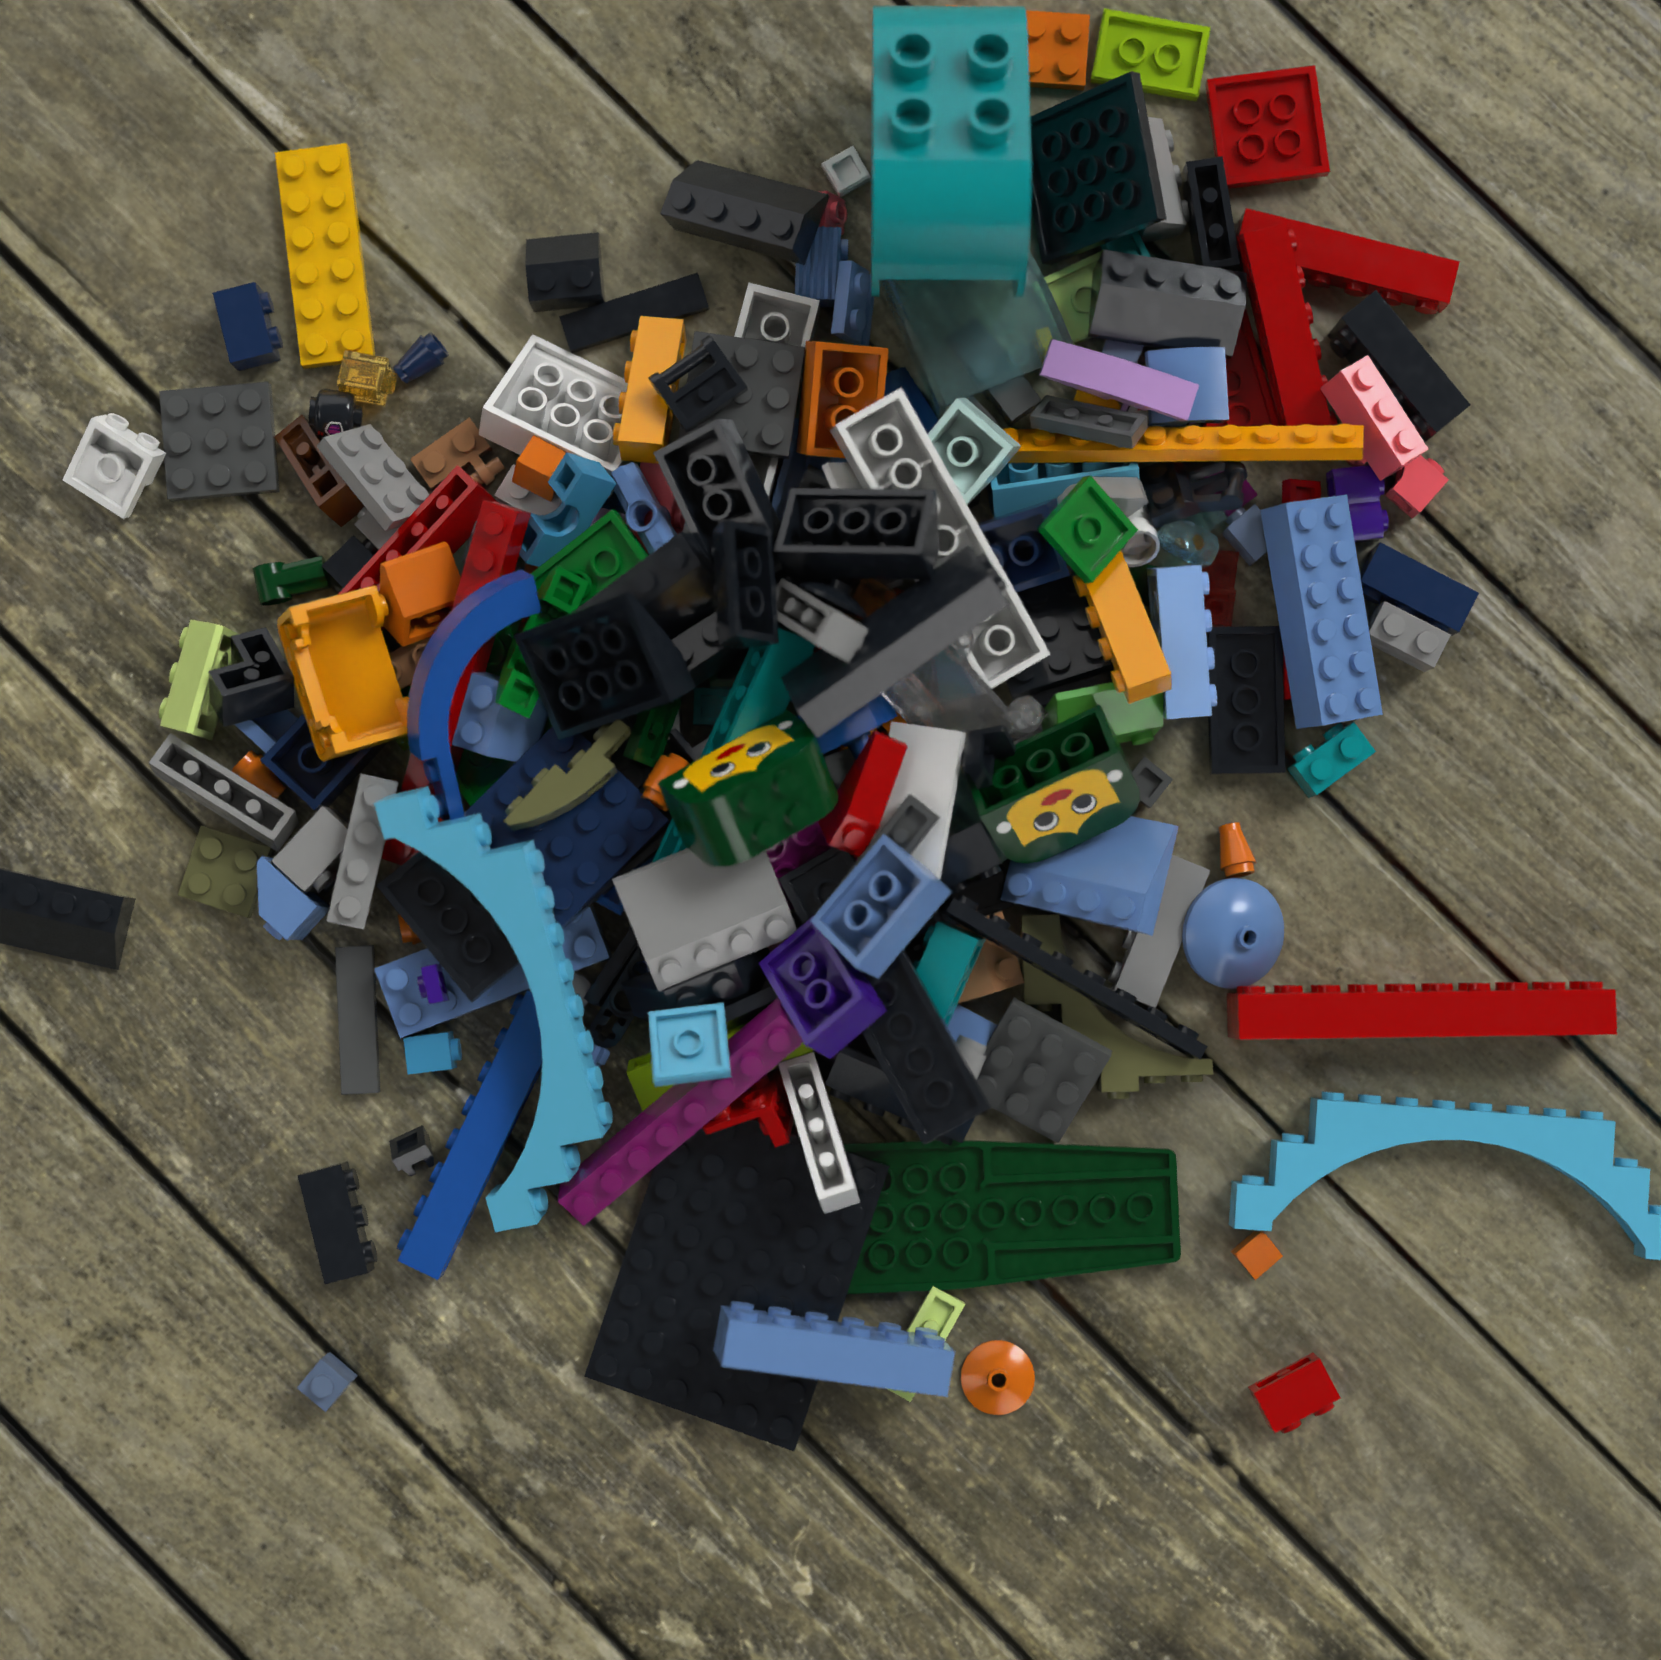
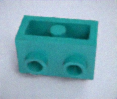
[1287,722,1376,798]

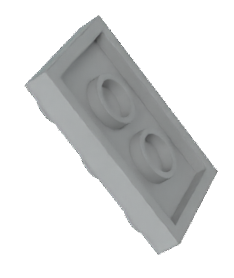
[316,424,429,531]

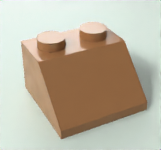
[920,912,1025,1004]

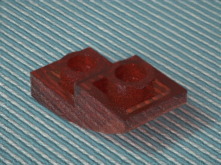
[1199,547,1239,627]

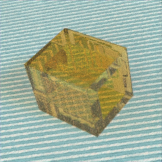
[337,350,397,406]

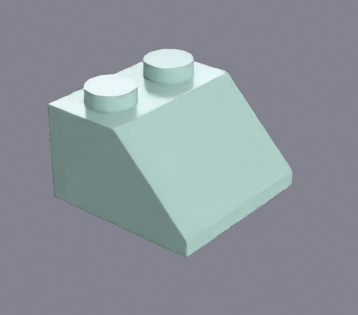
[928,398,1021,505]

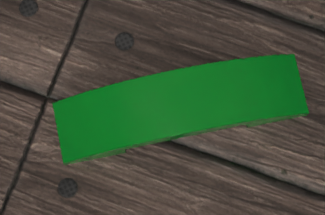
[495,565,589,719]

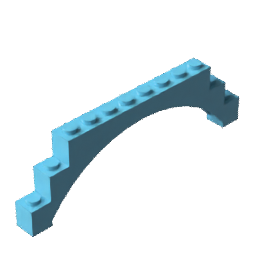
[374,786,613,1232]
[1229,1091,1661,1260]

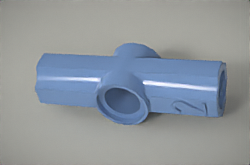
[611,462,677,555]

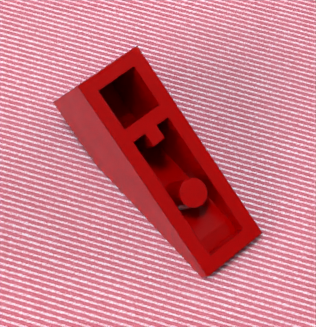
[818,730,907,857]

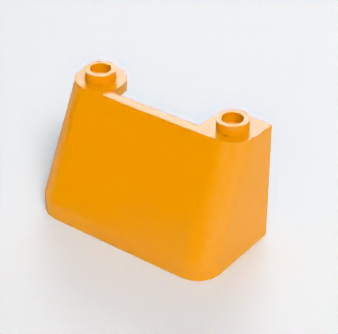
[277,585,409,762]

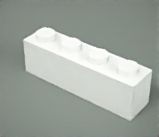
[778,1052,861,1214]

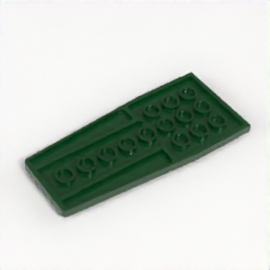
[843,1140,1181,1294]

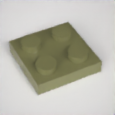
[178,825,273,918]

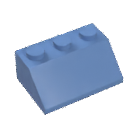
[810,834,952,979]

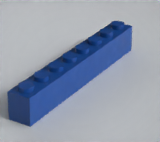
[397,990,543,1280]

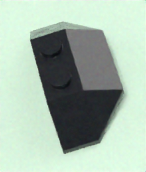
[621,947,770,1022]

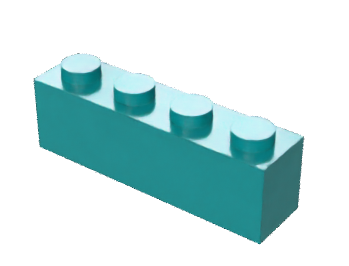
[913,921,986,1027]

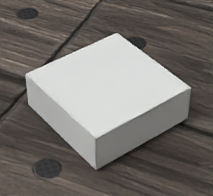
[821,146,871,197]

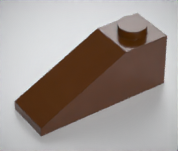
[274,415,364,527]

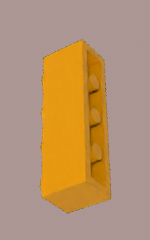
[613,316,687,464]
[1073,550,1171,704]

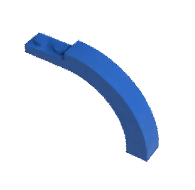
[407,570,541,821]

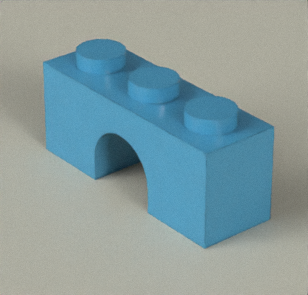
[519,452,616,567]

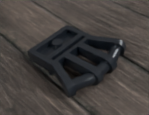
[1139,461,1248,529]

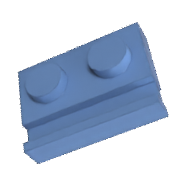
[831,260,874,346]

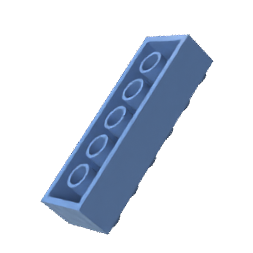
[1260,495,1383,729]
[374,905,612,1038]
[714,1301,955,1397]

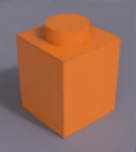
[512,435,566,502]

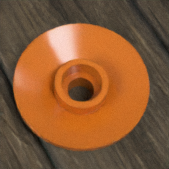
[961,1340,1035,1415]

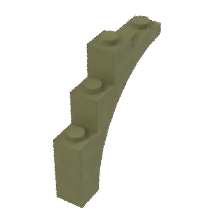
[1019,915,1213,1099]

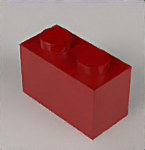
[1248,1352,1341,1434]

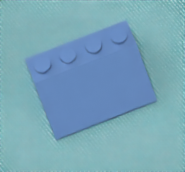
[1001,816,1179,936]

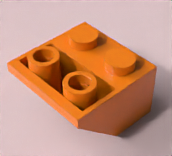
[380,541,461,647]

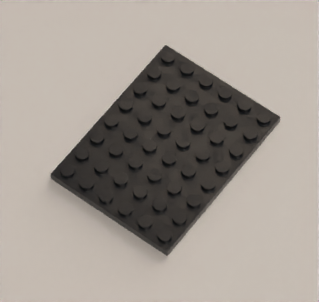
[584,1119,890,1451]

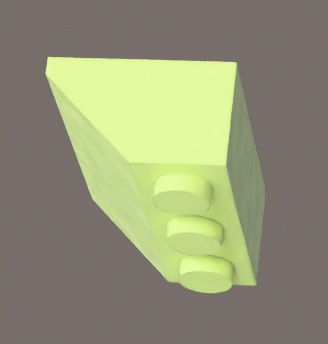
[159,620,238,741]

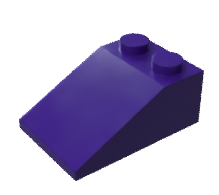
[759,915,887,1059]

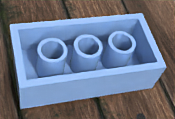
[1147,565,1217,719]

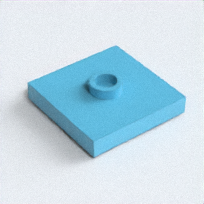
[648,1003,731,1087]

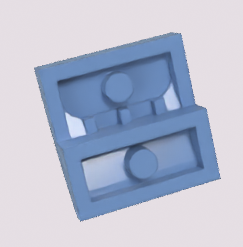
[1145,347,1229,426]

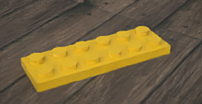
[275,143,376,369]

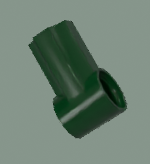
[252,556,331,606]

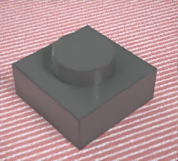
[1132,756,1173,809]

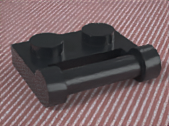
[648,335,748,433]

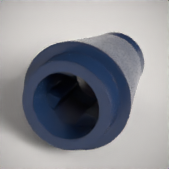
[393,332,449,384]

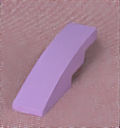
[1039,339,1199,422]

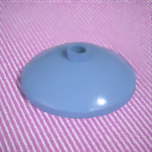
[1182,878,1284,989]

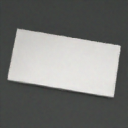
[869,721,966,880]

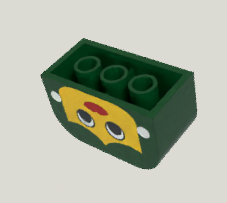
[966,704,1140,863]
[657,710,838,867]

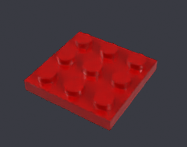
[1205,65,1330,189]

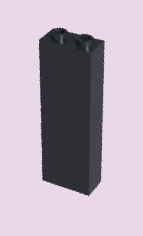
[781,545,1010,738]

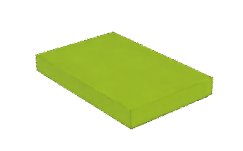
[1090,8,1211,102]

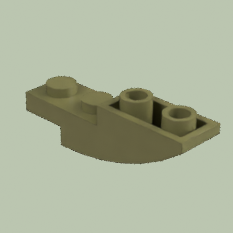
[504,719,631,831]

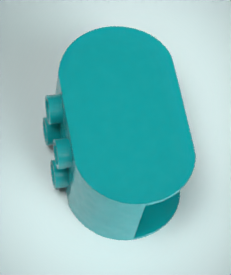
[871,6,1031,298]

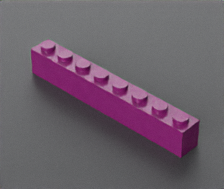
[558,998,804,1226]

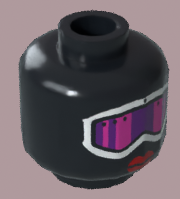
[309,389,363,437]

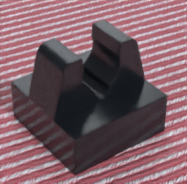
[389,1125,434,1176]

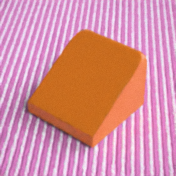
[1230,1230,1283,1280]

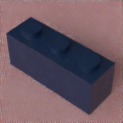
[1360,542,1479,637]

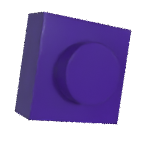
[417,964,449,1004]

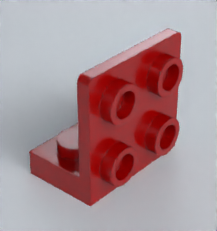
[703,1069,794,1147]

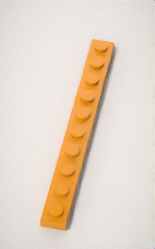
[1003,424,1364,463]

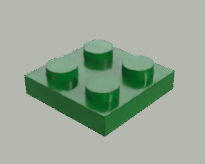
[1037,475,1138,584]

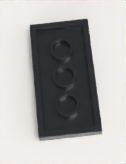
[1206,626,1286,775]

